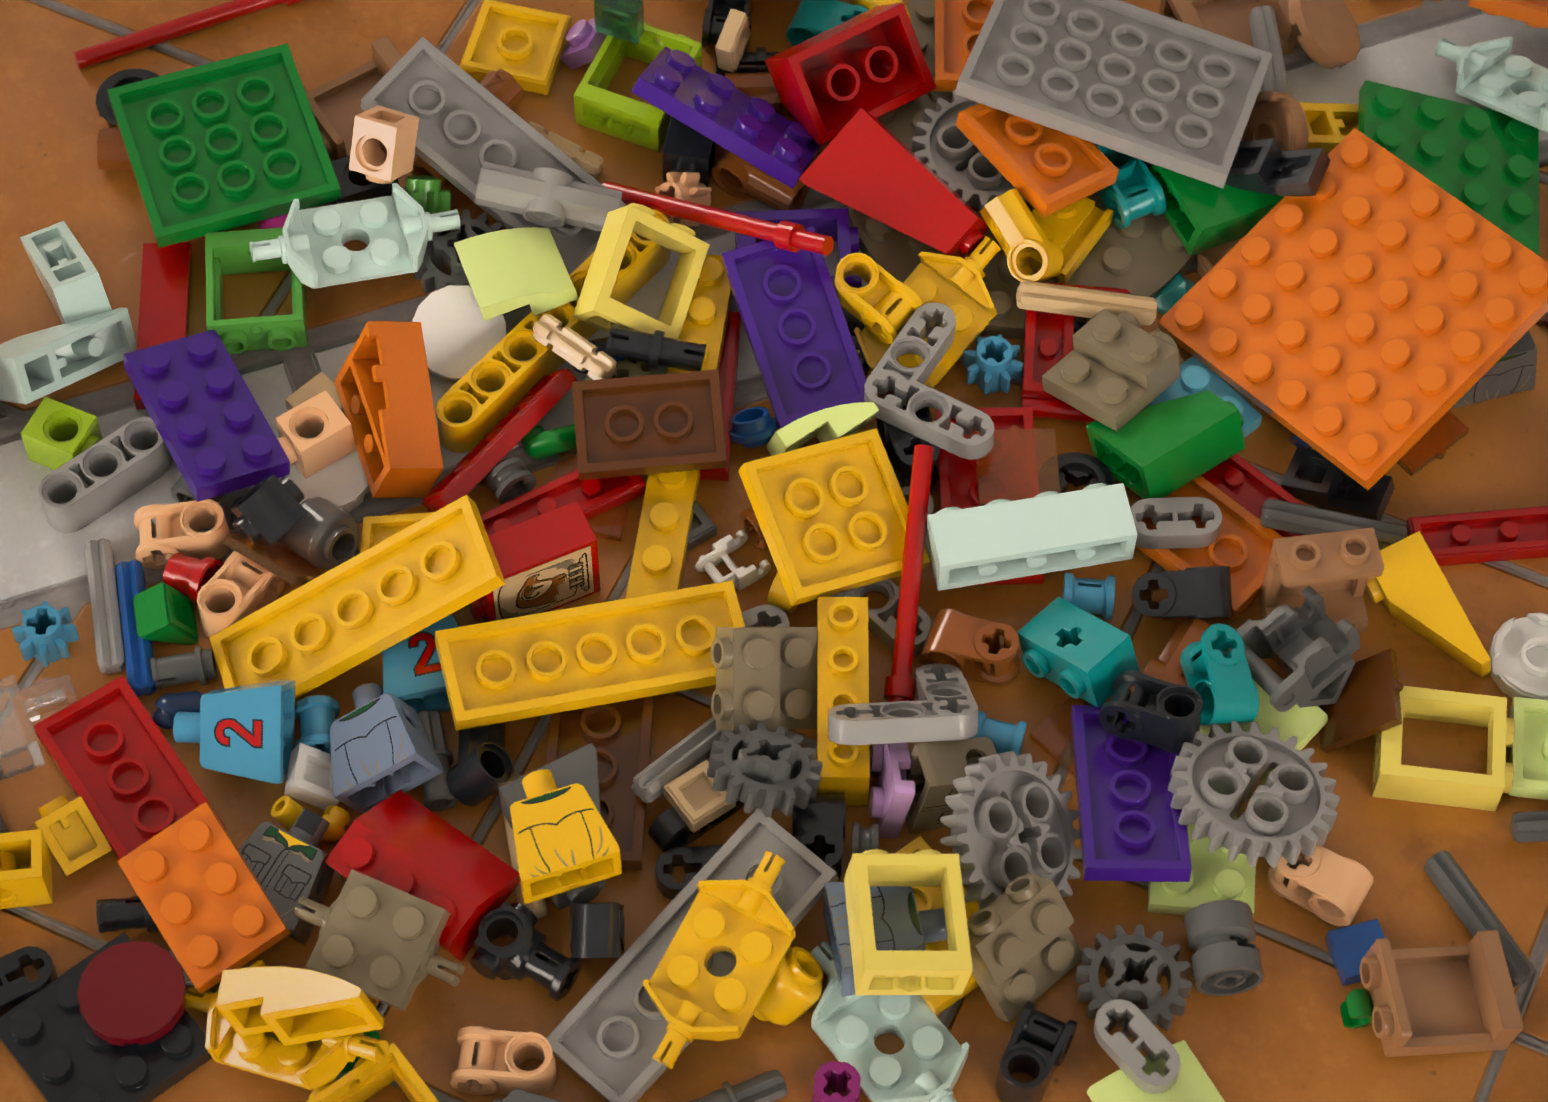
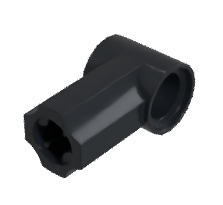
[446,722,515,806]

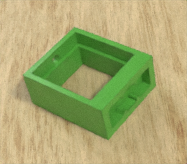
[205,227,308,354]

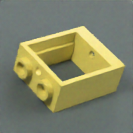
[573,203,710,339]
[1372,685,1515,811]
[844,849,973,995]

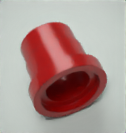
[163,553,224,605]

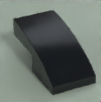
[1225,138,1331,196]
[1281,447,1394,521]

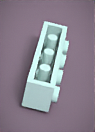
[925,483,1138,591]

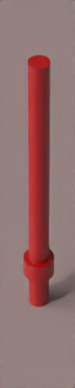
[73,0,304,69]
[602,181,834,256]
[884,444,934,702]

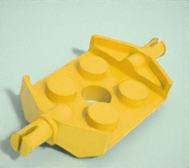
[854,236,1001,389]
[642,851,796,1069]
[185,960,389,1090]

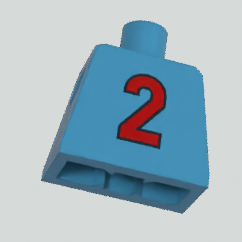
[382,615,458,713]
[173,679,295,784]

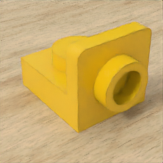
[32,794,112,877]

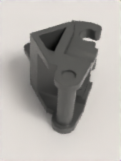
[1223,586,1360,712]

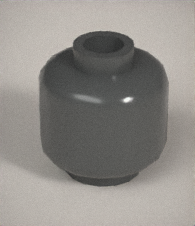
[284,497,359,570]

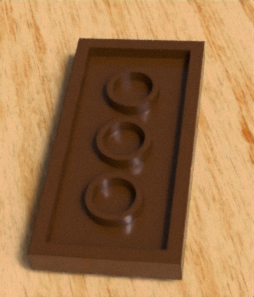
[545,696,655,870]

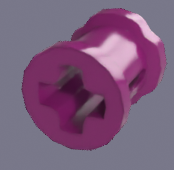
[812,1061,861,1102]

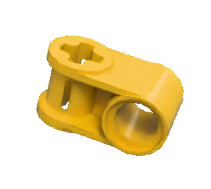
[833,253,923,344]

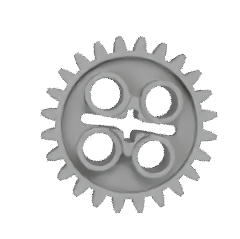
[912,90,1028,218]
[1168,721,1340,868]
[940,751,1082,910]

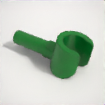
[1340,988,1373,1029]

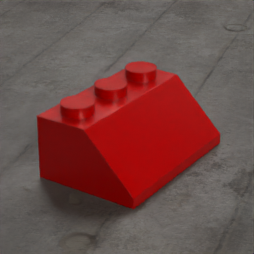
[765,3,936,145]
[324,789,520,962]

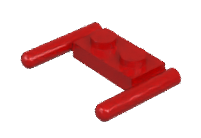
[1020,281,1131,422]

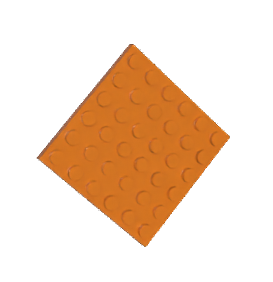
[1157,128,1548,490]

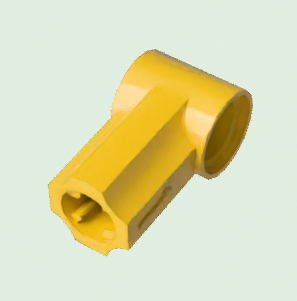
[979,189,1063,282]

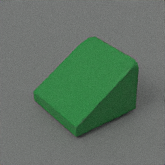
[133,582,198,645]

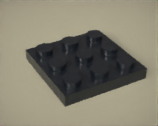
[0,932,212,1102]

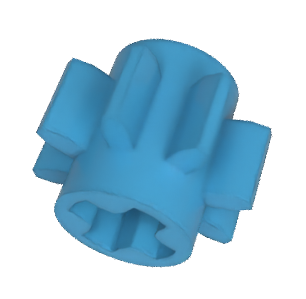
[963,334,1023,395]
[12,601,79,667]

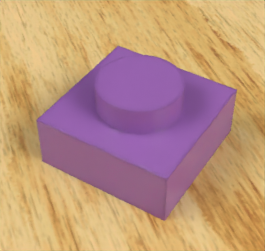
[560,14,614,70]

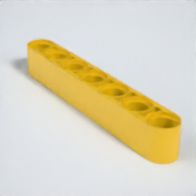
[436,210,671,453]

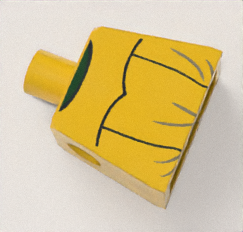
[510,769,622,904]

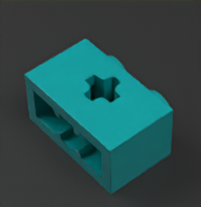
[1017,596,1140,708]

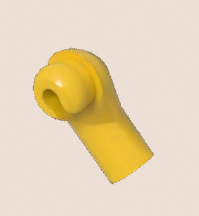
[270,795,351,842]

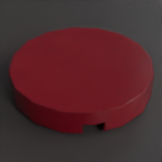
[77,941,187,1046]

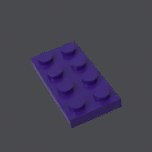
[631,46,821,189]
[722,226,866,429]
[124,330,290,502]
[1070,705,1192,882]

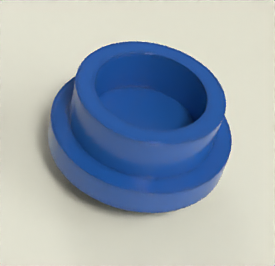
[729,407,778,448]

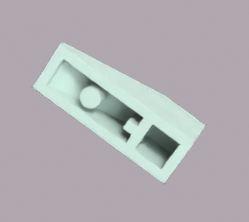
[20,221,112,324]
[0,307,137,404]

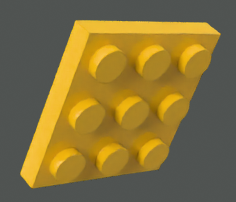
[738,428,931,606]

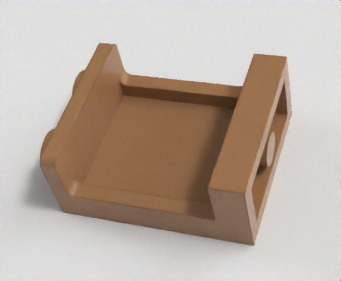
[1159,0,1300,55]
[303,36,403,161]
[1259,527,1384,632]
[1360,930,1524,1057]

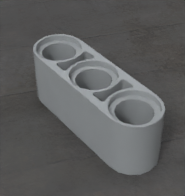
[39,417,172,533]

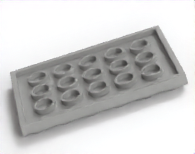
[955,0,1273,189]

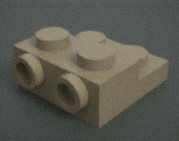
[1042,309,1180,432]
[711,627,817,731]
[967,872,1082,1023]

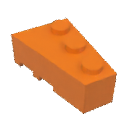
[334,321,444,498]

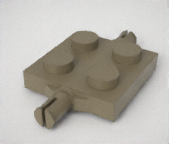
[294,869,465,1012]

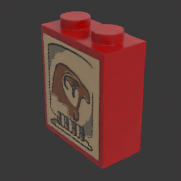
[468,501,601,622]

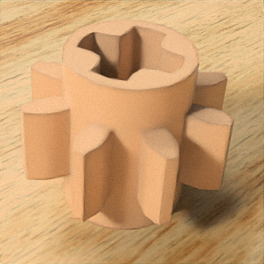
[655,172,711,227]

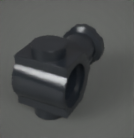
[230,474,307,547]
[469,902,583,1001]

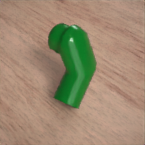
[521,424,577,460]

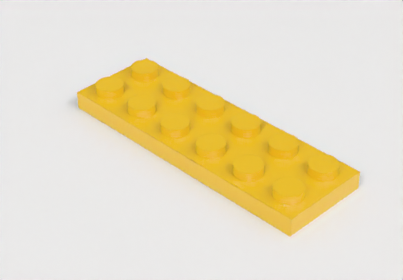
[209,495,506,699]
[435,580,745,731]

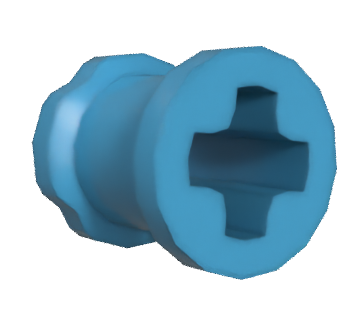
[1062,572,1115,620]
[295,695,340,754]
[972,710,1028,756]

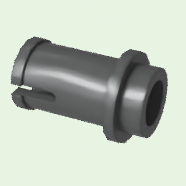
[150,645,217,690]

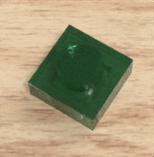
[594,0,644,44]

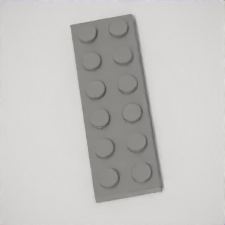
[360,36,627,275]
[546,808,838,1102]

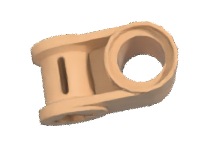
[134,499,233,569]
[197,545,287,638]
[1267,844,1374,927]
[450,1026,557,1096]

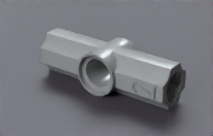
[474,161,622,232]

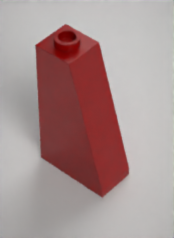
[799,108,989,258]

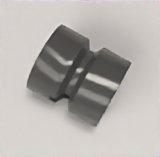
[1183,899,1264,996]

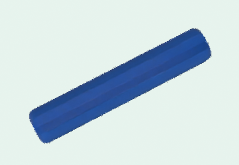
[115,560,156,697]

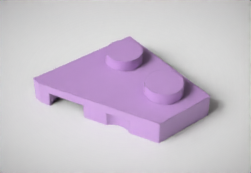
[869,743,915,839]

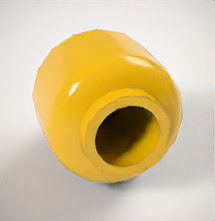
[753,947,823,1026]

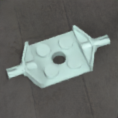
[1435,36,1548,132]
[249,183,460,289]
[810,941,969,1102]

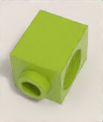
[21,396,103,470]

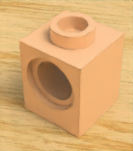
[349,105,419,184]
[275,390,356,478]

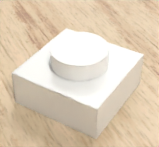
[284,743,340,810]

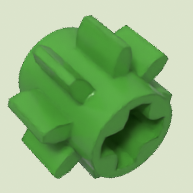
[403,176,451,214]

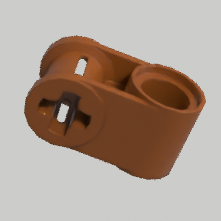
[920,609,1020,686]

